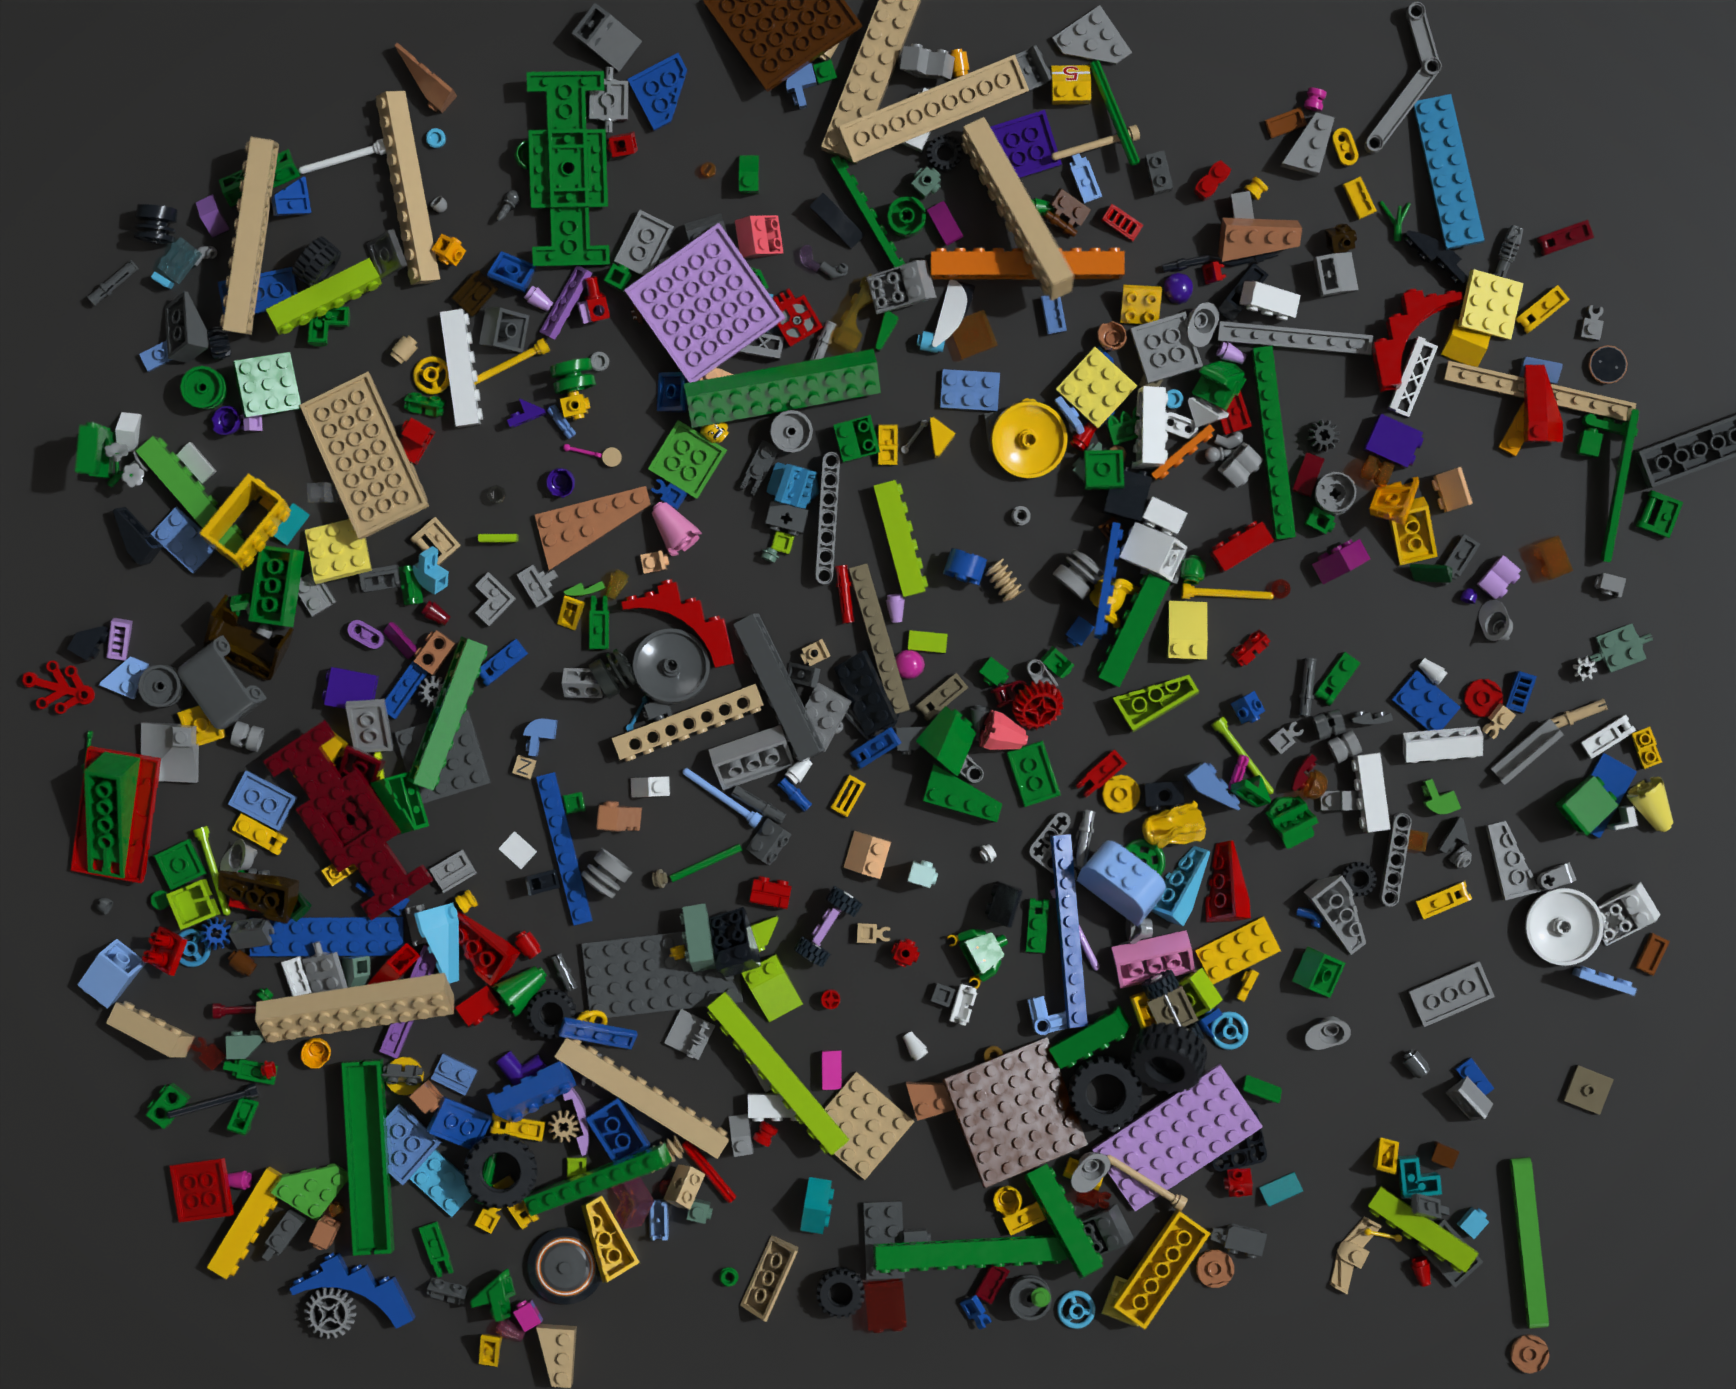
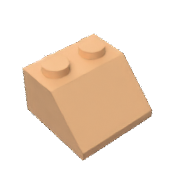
[1432,467,1473,513]
[844,831,891,879]

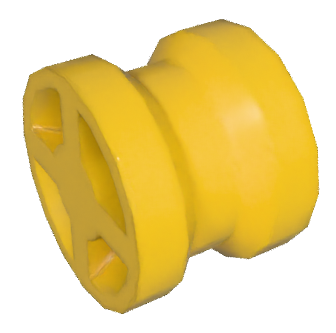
[1244,176,1268,201]
[455,889,478,913]

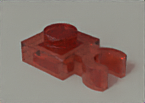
[191,1036,226,1071]
[1076,1189,1111,1208]

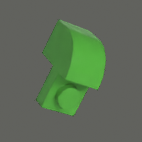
[1421,778,1461,814]

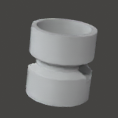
[230,721,264,752]
[1327,730,1362,763]

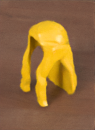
[1142,801,1206,848]

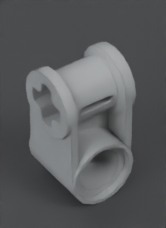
[1026,659,1059,687]
[960,755,984,783]
[1537,862,1577,890]

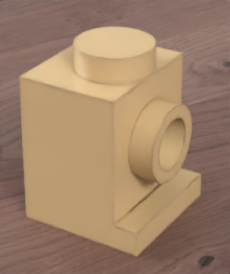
[800,639,831,666]

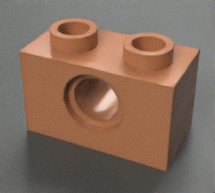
[309,1215,342,1250]

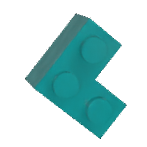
[1397,1155,1442,1198]
[800,1177,834,1234]

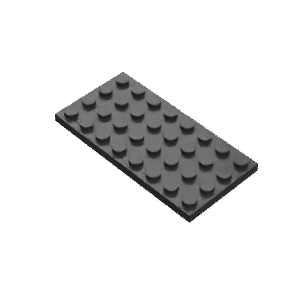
[582,931,743,1019]

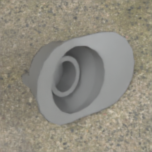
[1187,302,1219,347]
[1478,600,1513,641]
[220,839,258,872]
[1305,1016,1351,1050]
[1071,1152,1111,1193]

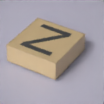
[512,755,537,779]

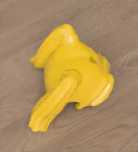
[1090,579,1141,628]

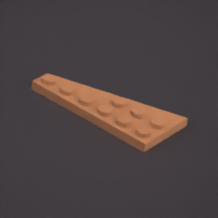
[535,486,651,571]

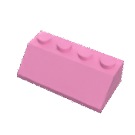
[1112,930,1195,989]

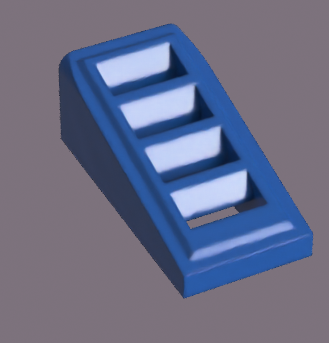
[1505,671,1537,713]

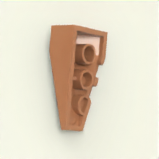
[395,43,457,113]

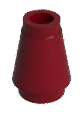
[421,600,451,626]

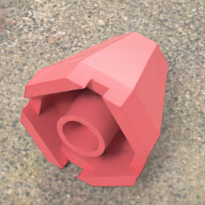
[979,710,1028,750]

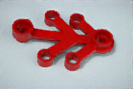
[22,660,95,714]

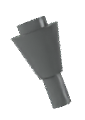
[970,705,989,741]

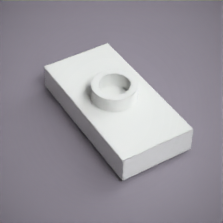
[281,956,312,996]

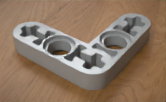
[1029,812,1077,880]

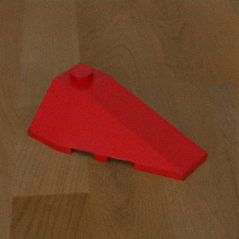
[1524,365,1563,442]
[1205,840,1251,922]
[456,909,521,986]

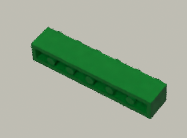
[1097,573,1170,687]
[1024,1164,1103,1280]

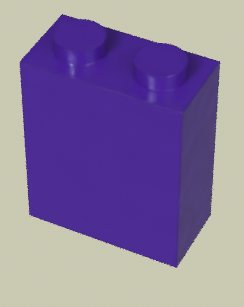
[1363,414,1424,469]
[322,667,379,709]

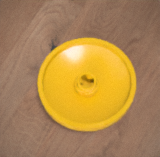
[991,401,1068,478]

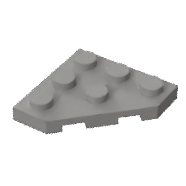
[1052,5,1132,65]

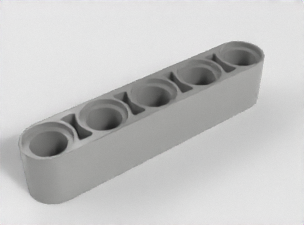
[1379,813,1411,907]

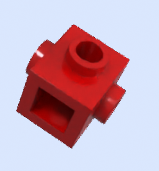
[891,938,920,967]
[1224,1168,1253,1197]

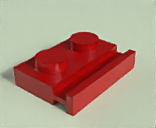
[1220,391,1252,435]

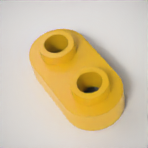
[1332,128,1358,166]

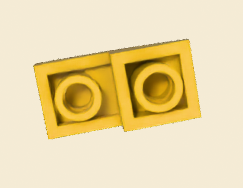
[1631,727,1662,769]
[321,863,358,888]

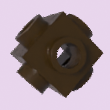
[1325,224,1357,253]

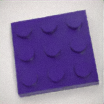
[990,110,1062,179]

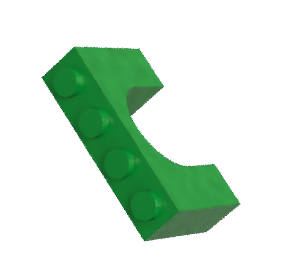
[75,422,116,479]

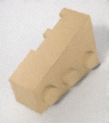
[536,1324,577,1388]

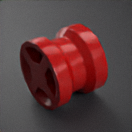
[821,989,840,1009]

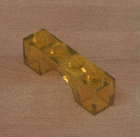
[832,273,874,353]

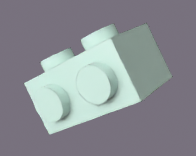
[908,860,938,888]

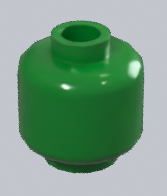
[1180,555,1206,585]

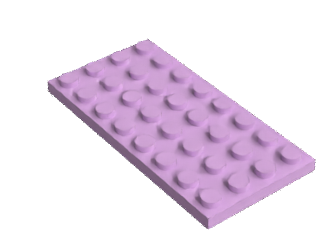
[1092,1063,1263,1211]

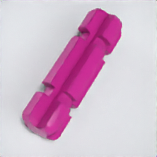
[1228,755,1249,790]

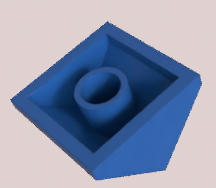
[487,251,536,293]
[657,372,688,413]

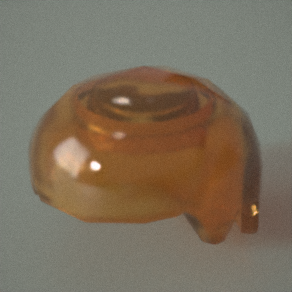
[1303,769,1328,800]

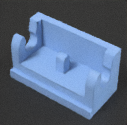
[649,1199,669,1241]

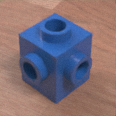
[1231,691,1265,724]

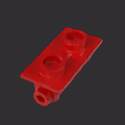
[1231,629,1271,667]

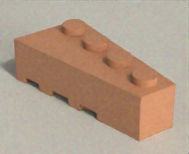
[1218,218,1302,262]

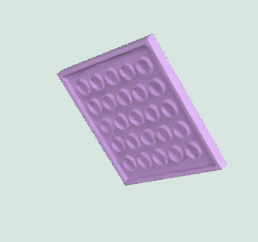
[625,223,786,383]

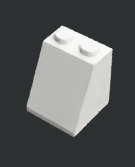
[1120,522,1187,582]

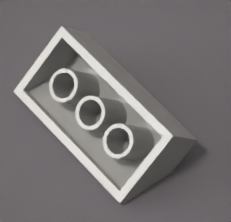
[708,725,795,790]

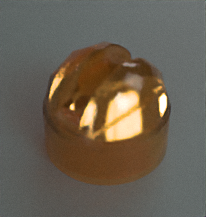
[701,162,716,178]
[329,1202,346,1218]

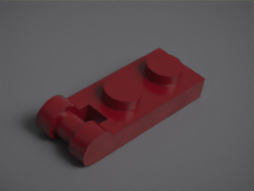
[1536,220,1594,256]

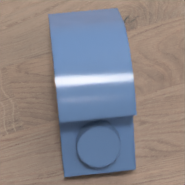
[786,63,817,109]
[523,718,558,756]

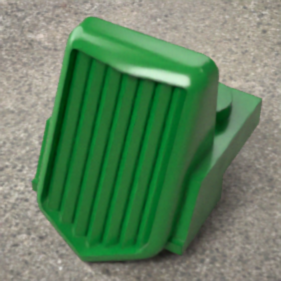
[1192,361,1247,411]
[1265,796,1319,849]
[470,1268,516,1322]

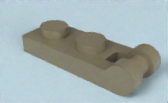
[915,673,968,721]

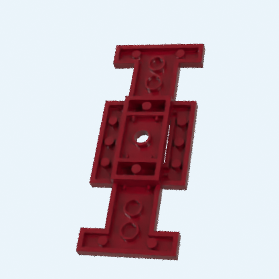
[263,720,433,920]

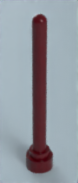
[212,1003,256,1019]

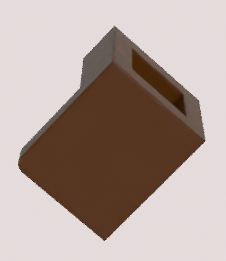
[1431,1141,1460,1169]

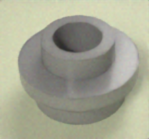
[1011,506,1031,525]

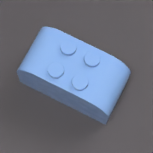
[1076,840,1166,926]

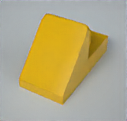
[479,1334,502,1367]

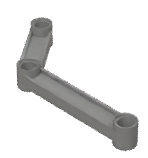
[1364,2,1442,154]

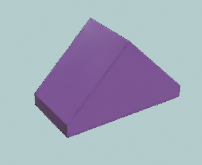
[196,195,230,238]

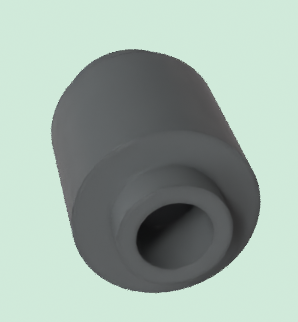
[1402,1050,1430,1079]

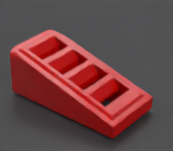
[1101,204,1144,241]

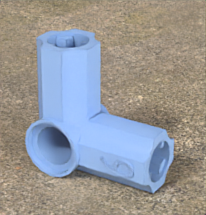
[1027,996,1067,1035]

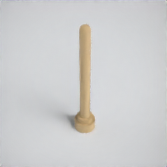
[1051,125,1140,160]
[1107,1155,1188,1211]

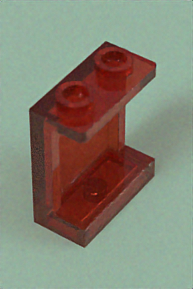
[864,1278,907,1333]

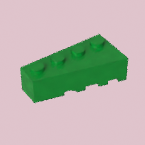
[923,764,1002,822]
[1049,1005,1131,1069]

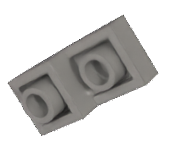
[1230,191,1254,219]

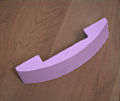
[563,1087,590,1156]

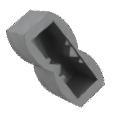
[1218,442,1263,488]

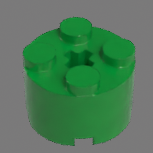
[888,197,926,238]

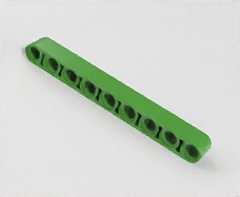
[1510,1157,1549,1329]

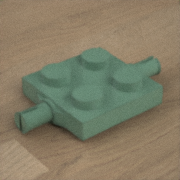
[1589,624,1653,673]

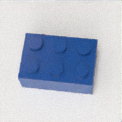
[586,1097,651,1162]

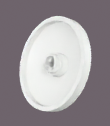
[1525,888,1603,965]

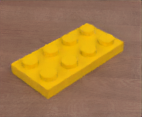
[1195,916,1281,984]

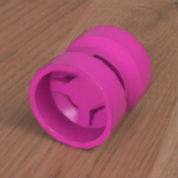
[1303,87,1327,112]

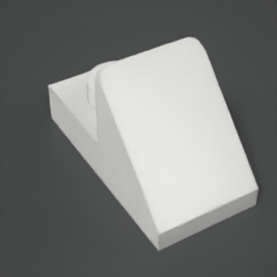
[631,776,670,797]

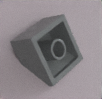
[479,307,530,353]

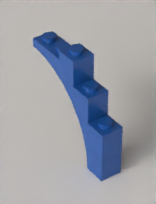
[289,1252,416,1329]

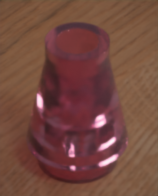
[495,1319,525,1342]

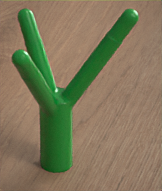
[1380,201,1411,241]

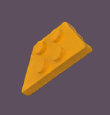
[1370,477,1419,524]

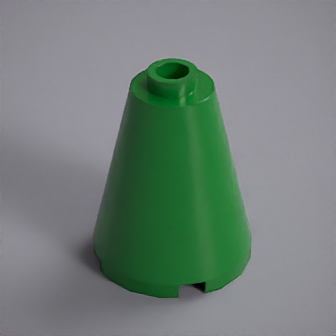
[492,966,547,1017]

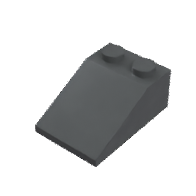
[165,291,209,363]

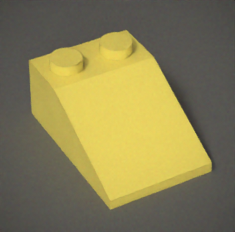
[1166,601,1208,660]

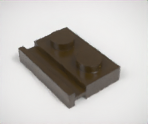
[452,270,499,317]

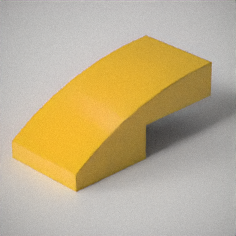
[878,424,898,465]

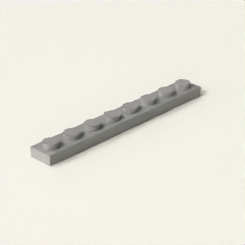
[1217,321,1373,355]

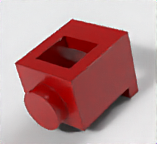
[607,131,638,157]

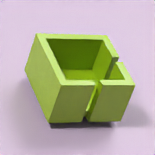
[166,879,220,930]

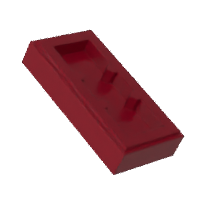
[974,1264,1010,1304]

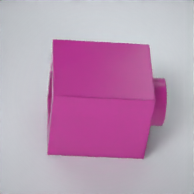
[513,1299,543,1332]

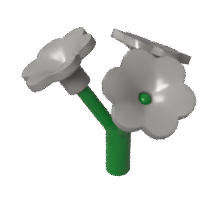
[105,443,149,487]

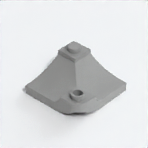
[141,722,199,783]

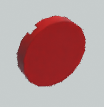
[1464,679,1503,717]

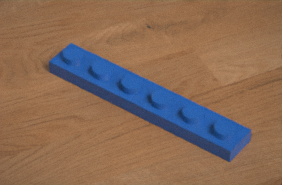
[1094,522,1123,639]

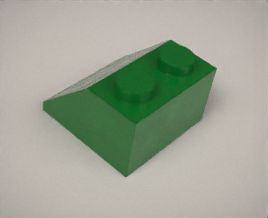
[1292,946,1346,998]

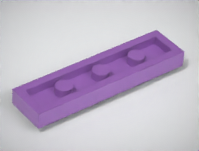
[539,266,592,340]

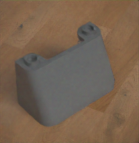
[178,635,267,730]

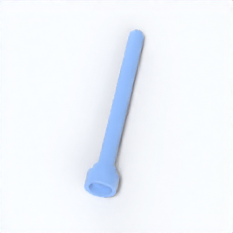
[682,768,763,828]

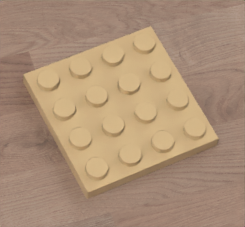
[807,1071,915,1180]

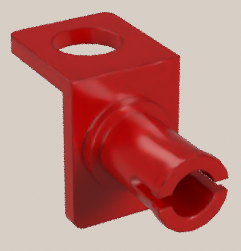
[584,276,610,322]

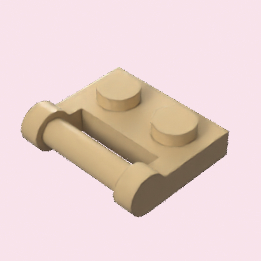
[410,517,461,566]

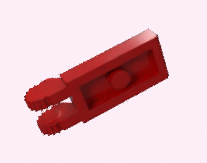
[1075,749,1127,798]

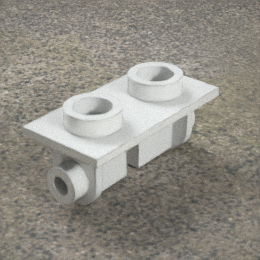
[949,984,978,1026]

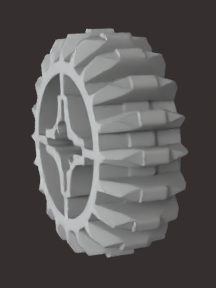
[304,1287,357,1339]

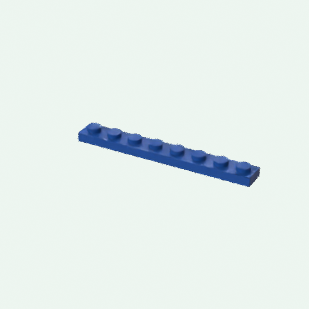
[536,772,593,925]

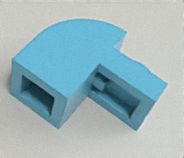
[413,546,449,595]

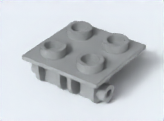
[664,1009,715,1060]

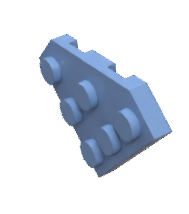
[386,1103,442,1185]

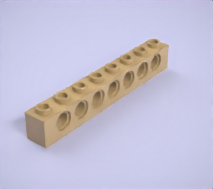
[612,684,764,762]

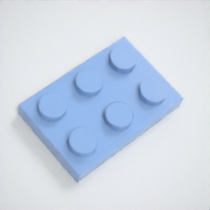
[1572,966,1637,996]

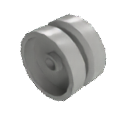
[771,410,813,453]

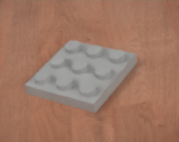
[1130,312,1203,384]

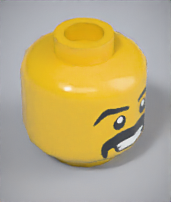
[700,422,729,443]

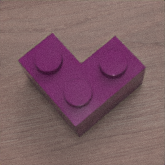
[1312,539,1371,584]

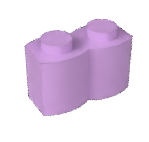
[1476,555,1521,599]

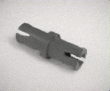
[550,953,577,993]

